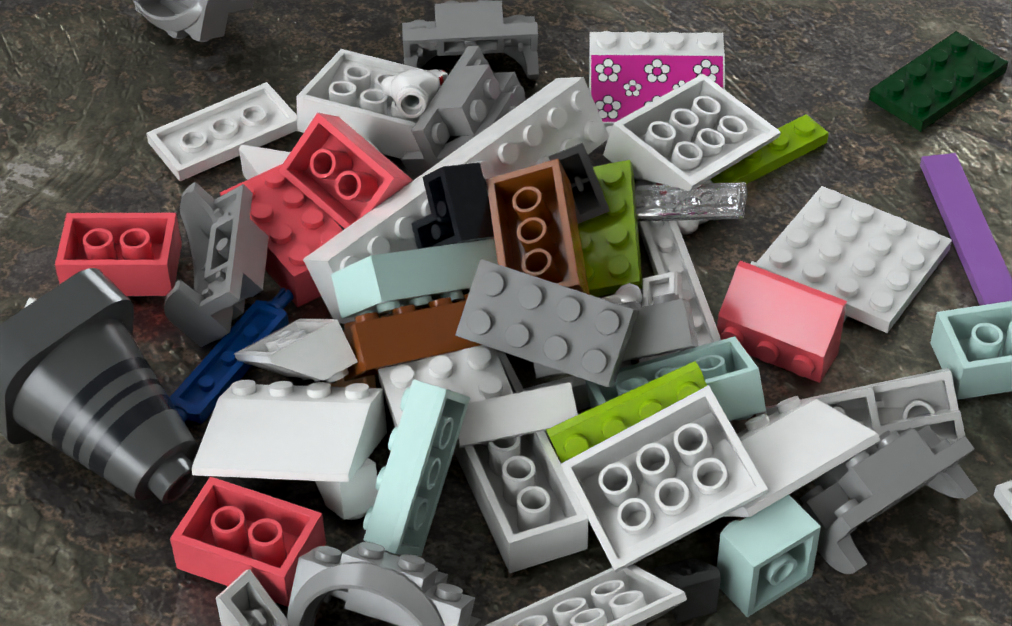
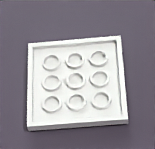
[755,186,952,333]

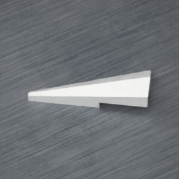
[756,368,965,444]

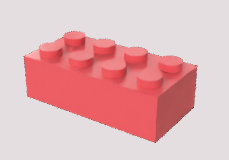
[220,164,343,307]

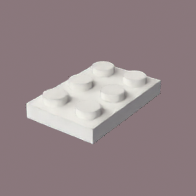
[378,345,514,427]

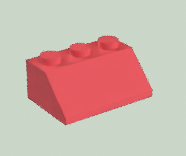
[717,260,847,383]

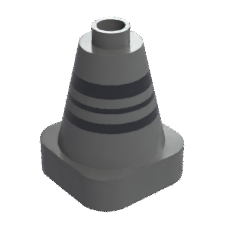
[0,268,198,504]

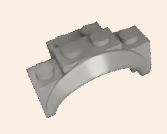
[133,0,254,42]
[402,0,539,80]
[401,46,526,178]
[164,182,269,347]
[800,425,978,574]
[287,542,481,626]

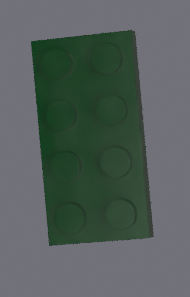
[869,31,1008,132]

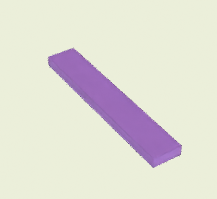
[920,153,1012,305]

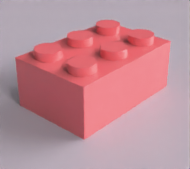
[278,112,413,229]
[55,213,182,296]
[170,476,326,607]

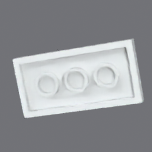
[146,82,297,181]

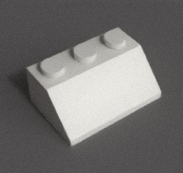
[234,318,358,383]

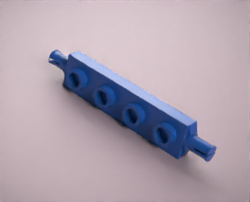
[169,288,294,424]

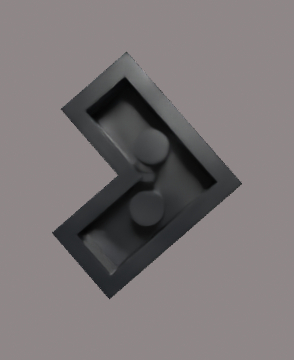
[411,162,494,249]

